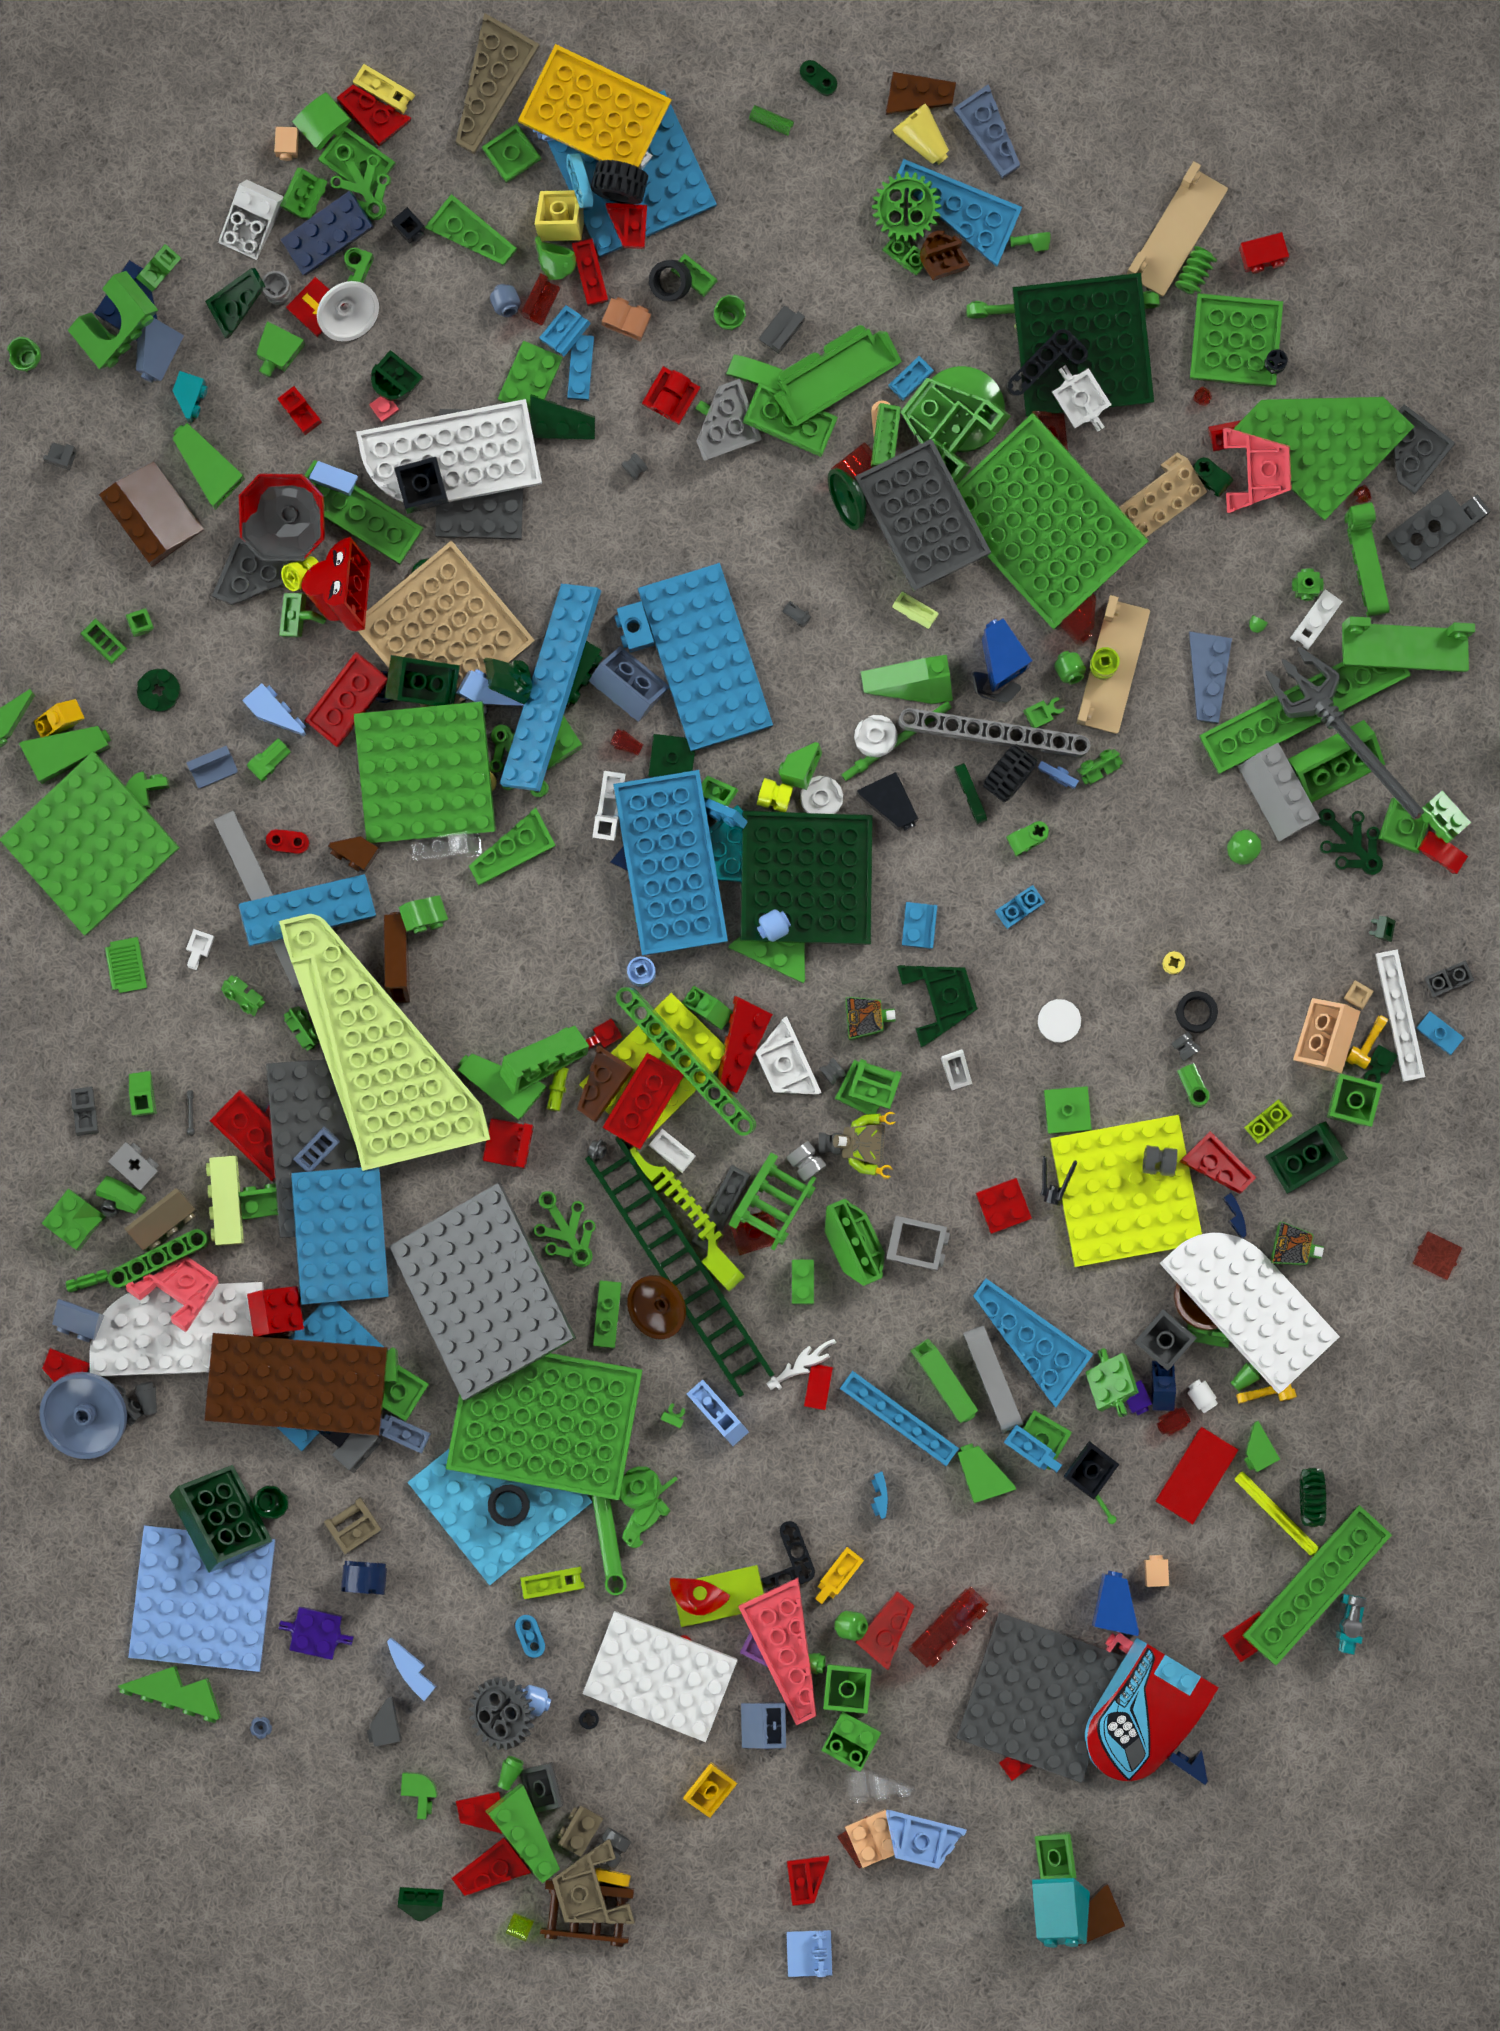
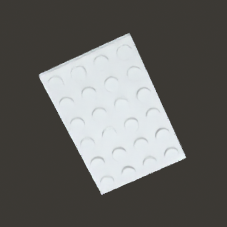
[583,1611,738,1742]

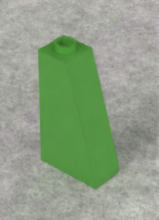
[172,423,245,510]
[19,726,111,784]
[458,1053,547,1121]
[910,1339,978,1423]

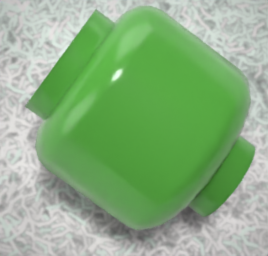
[1054,651,1086,685]
[834,1611,868,1641]

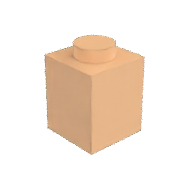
[274,127,299,161]
[1144,1555,1169,1587]

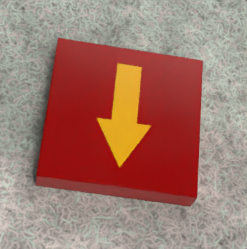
[286,277,344,338]

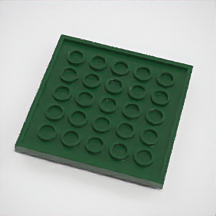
[1012,273,1154,417]
[740,811,872,945]

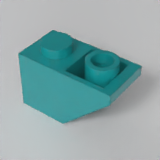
[172,371,208,423]

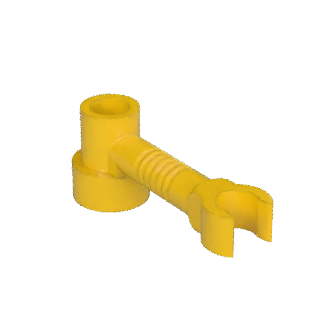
[1346,1015,1388,1069]
[1236,1384,1297,1404]

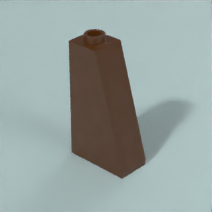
[384,912,410,1003]

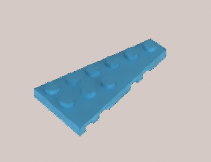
[895,159,1022,267]
[973,1278,1093,1408]

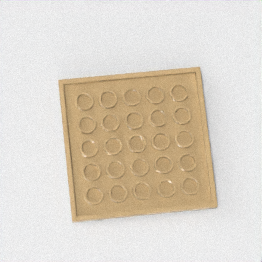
[358,541,535,707]

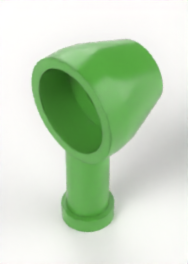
[1010,232,1051,252]

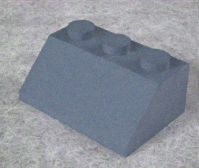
[589,646,669,722]

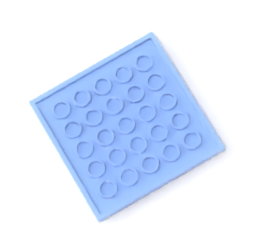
[128,1526,275,1672]

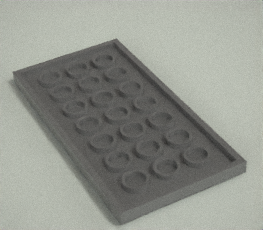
[266,1059,361,1238]

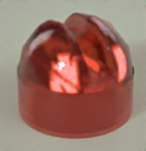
[1193,386,1212,406]
[1353,485,1372,504]

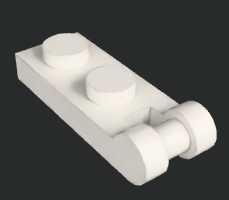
[1290,589,1343,650]

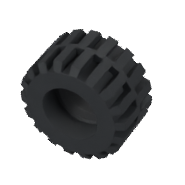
[591,160,649,204]
[983,744,1037,802]

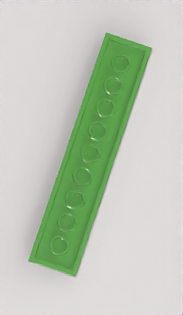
[1199,662,1411,774]

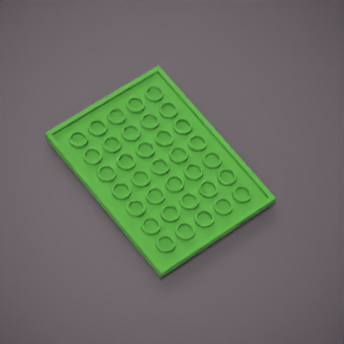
[956,413,1149,630]
[446,1353,643,1500]

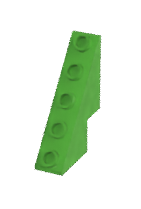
[118,1666,221,1723]

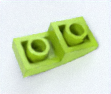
[1244,1099,1293,1144]

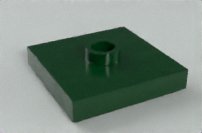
[648,734,695,778]

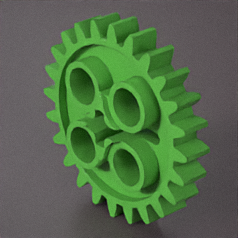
[872,171,942,243]

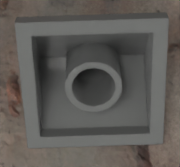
[1135,1309,1197,1371]
[520,1762,563,1813]

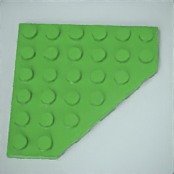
[1234,397,1415,521]

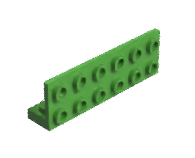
[1342,616,1475,672]

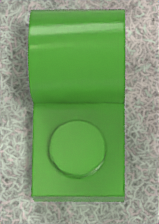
[344,248,374,283]

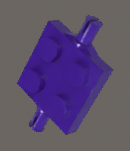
[279,1606,354,1660]

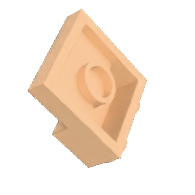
[845,1809,894,1868]

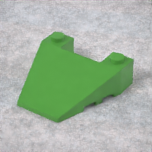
[901,378,1011,484]

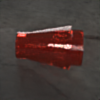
[610,729,644,756]

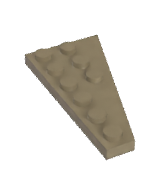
[456,13,540,155]

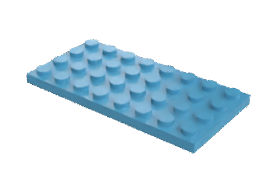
[638,563,773,751]
[613,770,728,956]

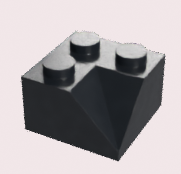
[394,456,449,514]

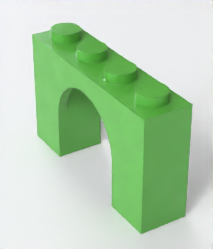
[68,271,158,369]

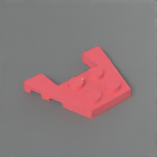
[1223,428,1292,513]
[126,1256,219,1332]

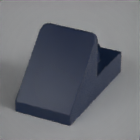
[1167,1750,1208,1785]

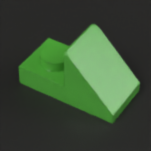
[702,775,738,807]

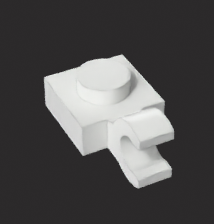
[186,929,215,970]

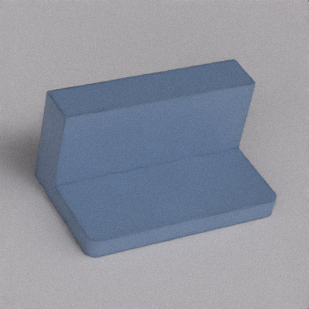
[186,746,238,788]

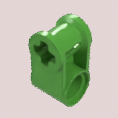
[1006,821,1049,857]

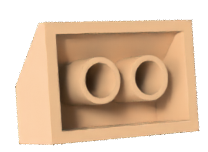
[1293,998,1361,1074]

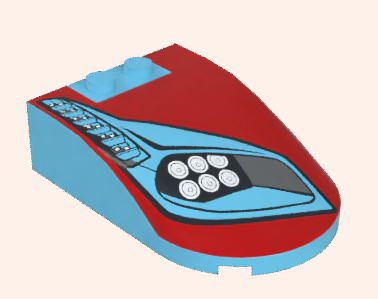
[1085,1638,1219,1781]

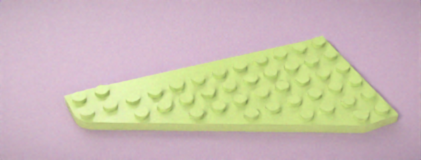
[279,914,491,1171]

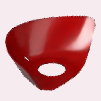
[669,1577,730,1615]

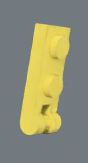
[353,64,415,114]

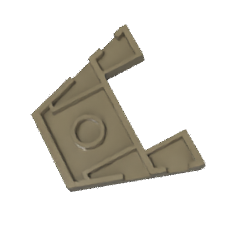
[552,1839,635,1924]

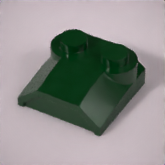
[483,658,532,705]

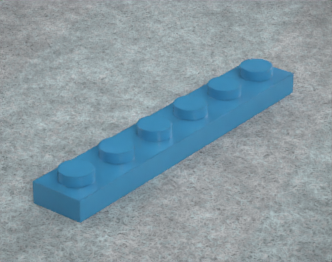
[840,1371,959,1466]

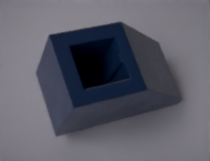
[1151,1361,1176,1411]

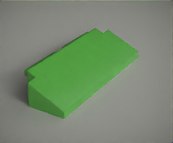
[773,325,902,426]

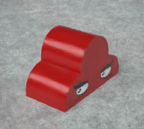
[301,537,371,631]

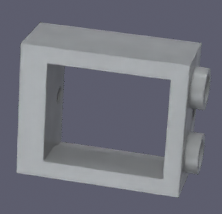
[886,1216,950,1271]

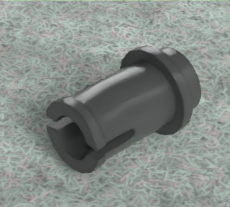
[783,601,811,627]

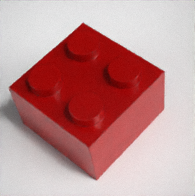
[247,1286,304,1337]

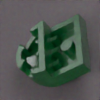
[371,350,423,401]

